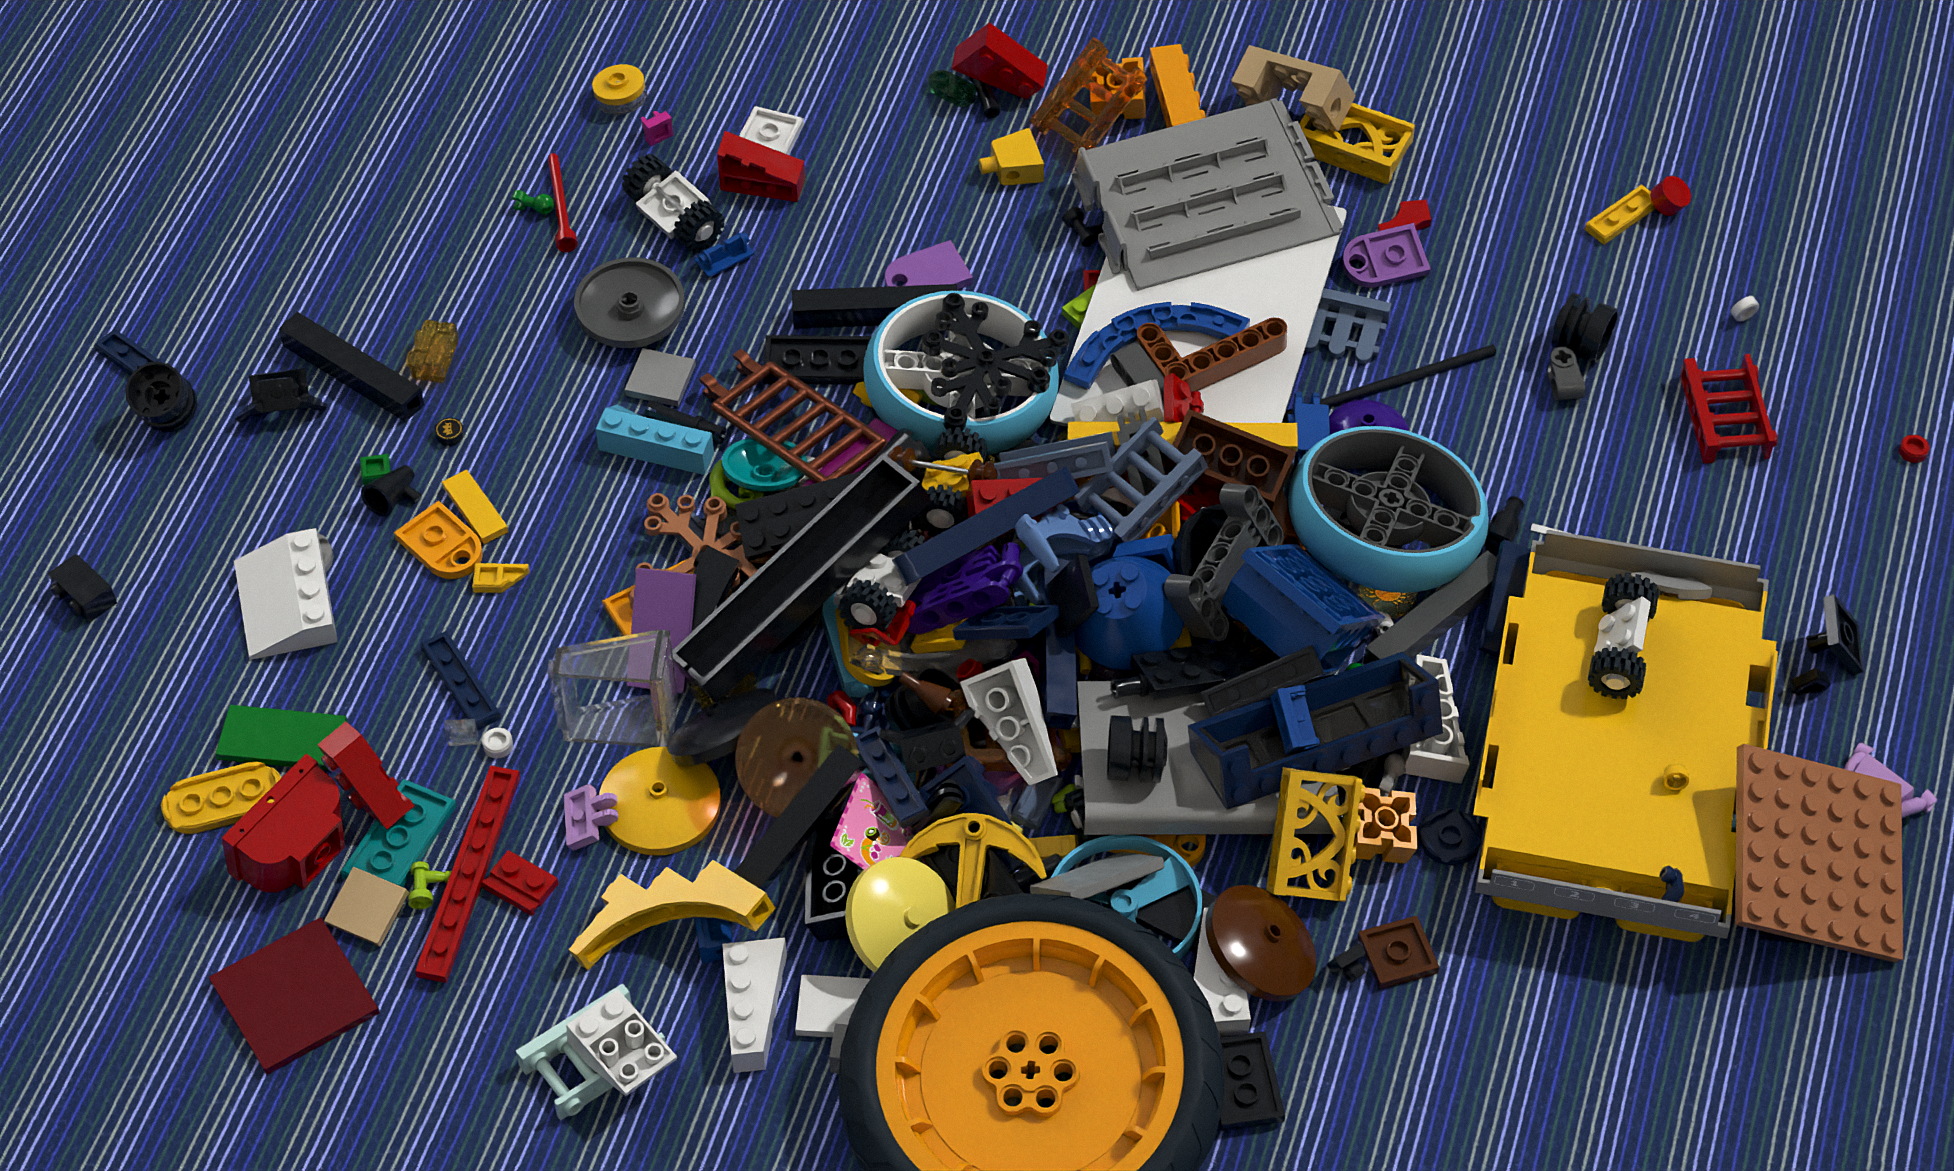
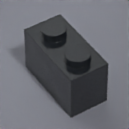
[48,554,117,623]

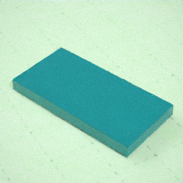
[340,779,457,887]

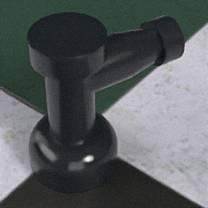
[1062,207,1103,247]

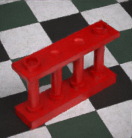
[1680,354,1777,464]

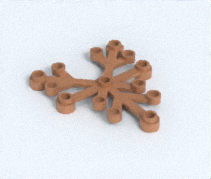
[629,493,775,610]

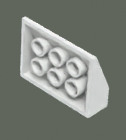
[234,528,338,660]

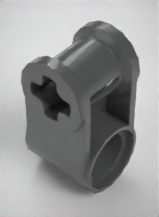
[1547,347,1585,402]

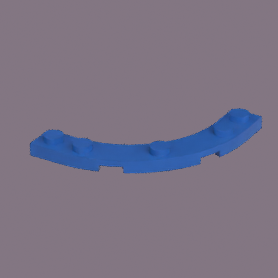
[1064,302,1250,390]

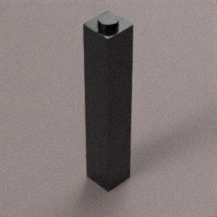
[792,284,957,329]
[279,312,425,422]
[734,744,867,892]

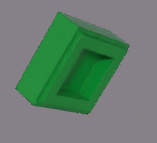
[360,454,391,485]

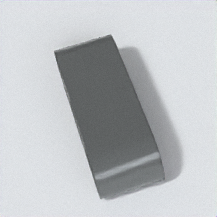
[1110,342,1164,402]

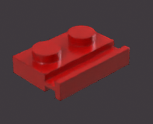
[481,850,559,916]

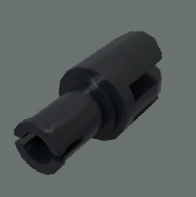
[1485,496,1524,554]
[910,779,964,836]

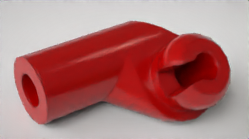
[827,690,857,728]

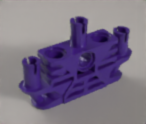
[907,542,1023,634]

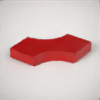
[1377,199,1431,231]

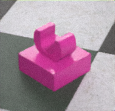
[641,111,673,146]

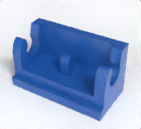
[1271,685,1320,755]
[694,917,733,964]

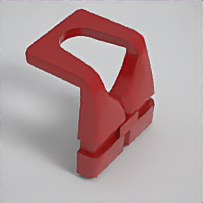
[849,600,916,648]

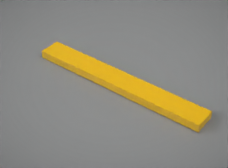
[1068,422,1298,452]

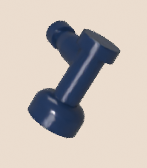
[837,701,883,735]

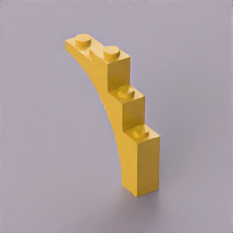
[568,860,776,970]

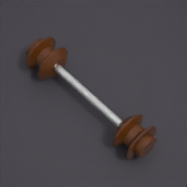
[888,445,997,485]

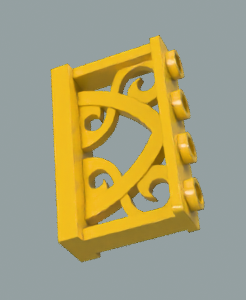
[1299,103,1415,185]
[1266,767,1365,902]

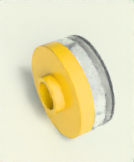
[592,64,647,115]

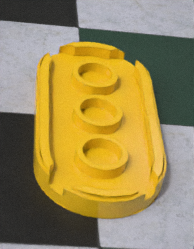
[161,762,281,834]

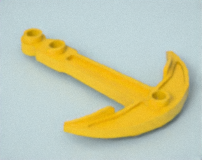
[899,813,1047,910]

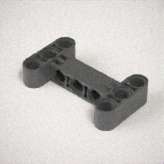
[1164,483,1283,641]

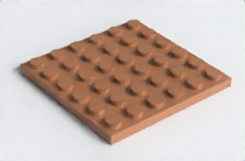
[1735,744,1903,963]

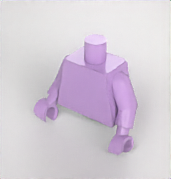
[1844,743,1937,818]

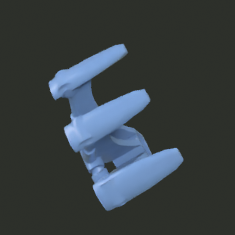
[1000,504,1117,606]

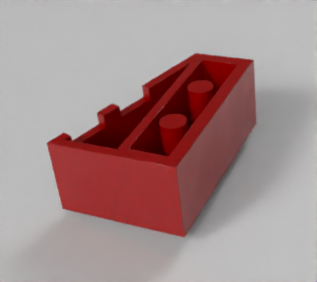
[951,22,1048,99]
[717,131,805,202]
[966,478,1061,539]
[317,721,415,829]

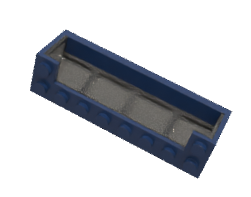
[1187,652,1443,809]

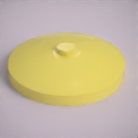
[845,857,956,973]

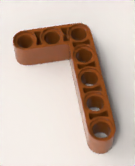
[1137,317,1287,392]

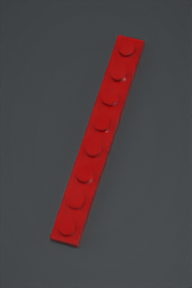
[415,765,520,983]

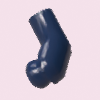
[1659,866,1684,902]

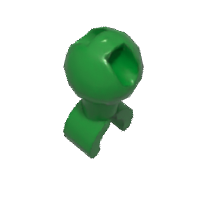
[511,190,554,215]

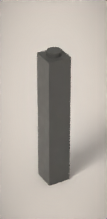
[1363,550,1497,665]

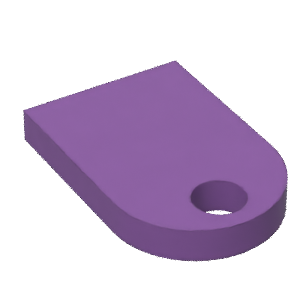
[1342,223,1431,288]
[885,240,973,290]

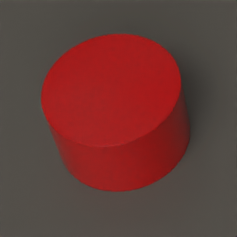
[1650,176,1691,216]

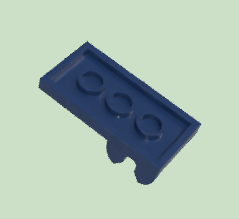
[919,755,1025,873]

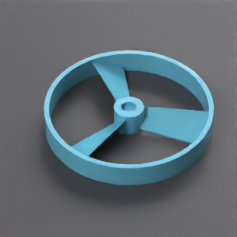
[1051,835,1202,959]

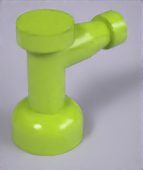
[408,861,451,910]

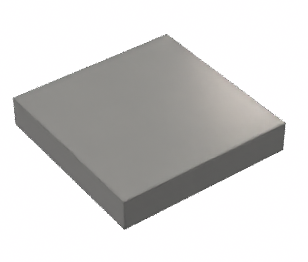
[625,348,696,407]

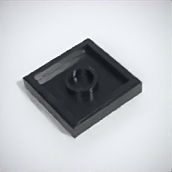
[1046,554,1100,638]

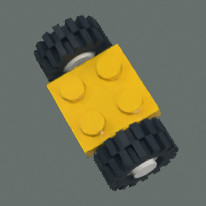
[914,427,987,537]

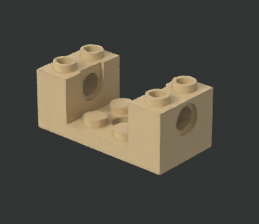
[1231,45,1356,132]

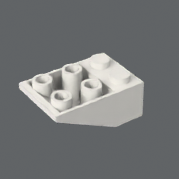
[566,988,677,1096]

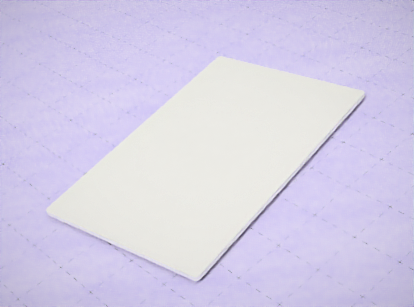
[1050,205,1347,427]

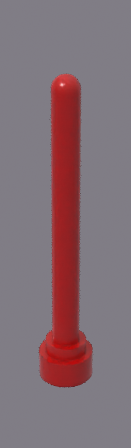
[548,153,578,252]

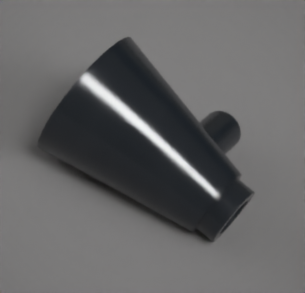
[361,465,422,517]

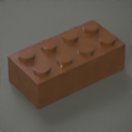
[1165,409,1296,513]

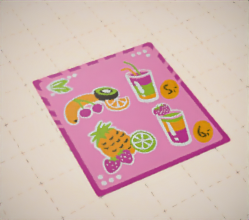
[830,773,929,870]

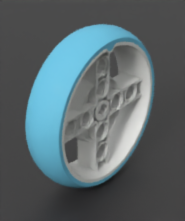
[863,291,1059,456]

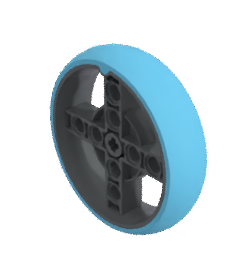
[1288,426,1489,593]

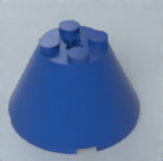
[1075,556,1184,670]

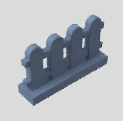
[1305,288,1392,364]

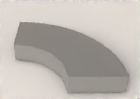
[1631,570,1713,600]

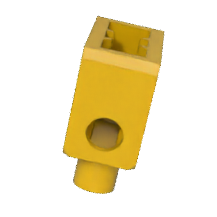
[978,128,1044,185]

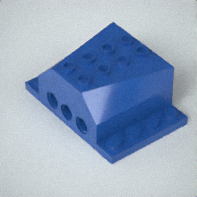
[1221,544,1386,679]

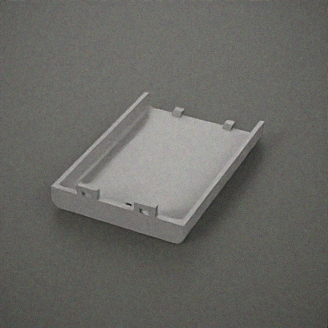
[1071,681,1340,835]

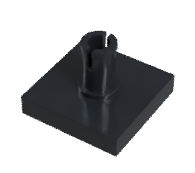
[1806,594,1864,675]

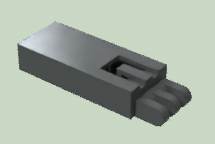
[1116,408,1166,506]

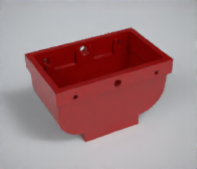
[222,753,345,893]

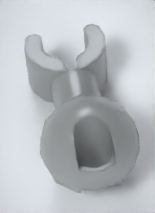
[1378,753,1406,797]

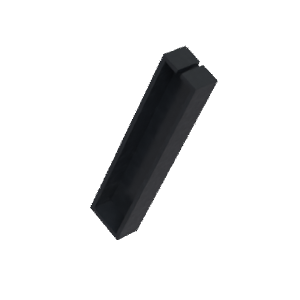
[668,453,931,703]

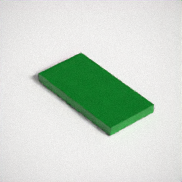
[215,705,348,771]

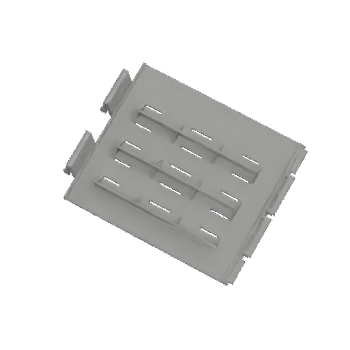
[1072,98,1343,291]

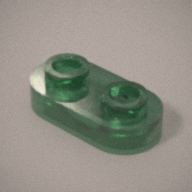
[929,70,976,107]

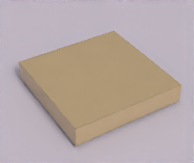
[324,867,409,947]

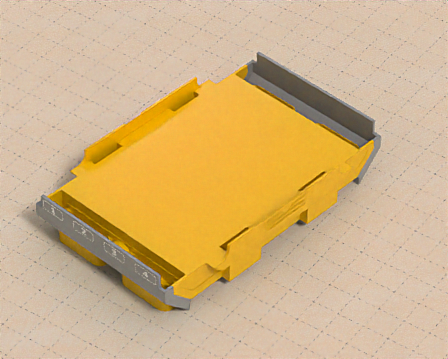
[1473,530,1778,942]

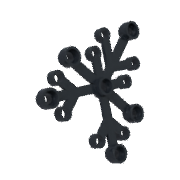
[921,293,1070,432]

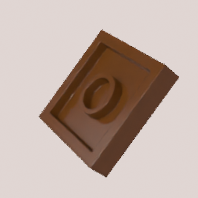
[1358,915,1440,989]

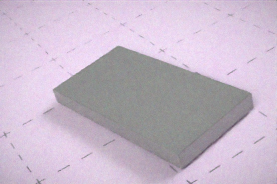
[1030,852,1164,900]

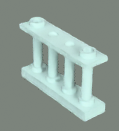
[516,983,666,1121]

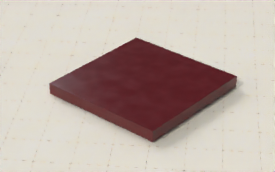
[209,917,380,1075]

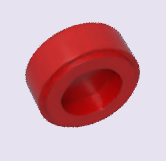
[1899,435,1930,463]

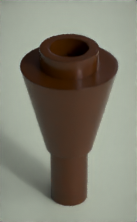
[898,671,953,715]

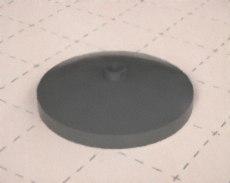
[574,257,685,348]

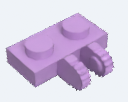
[564,784,618,851]

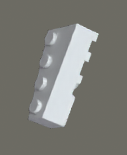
[1403,654,1469,784]
[1194,907,1251,1038]
[722,937,787,1073]

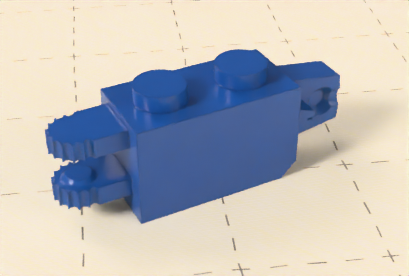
[1287,391,1330,466]

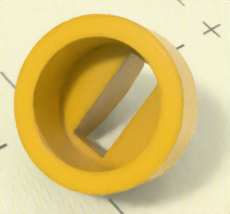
[1663,763,1689,790]

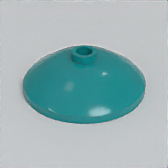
[722,438,808,492]

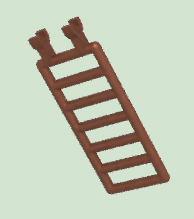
[699,349,887,483]

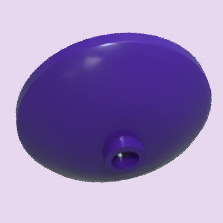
[1329,400,1409,469]

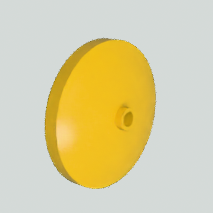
[599,747,721,855]

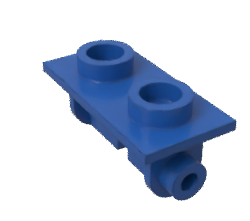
[694,232,755,278]

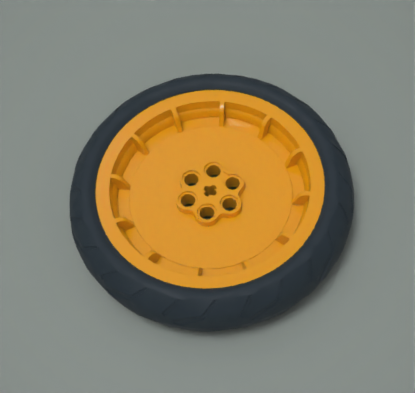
[839,893,1225,1171]

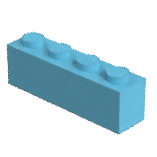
[596,405,714,475]

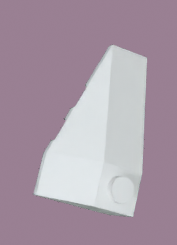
[960,658,1058,786]

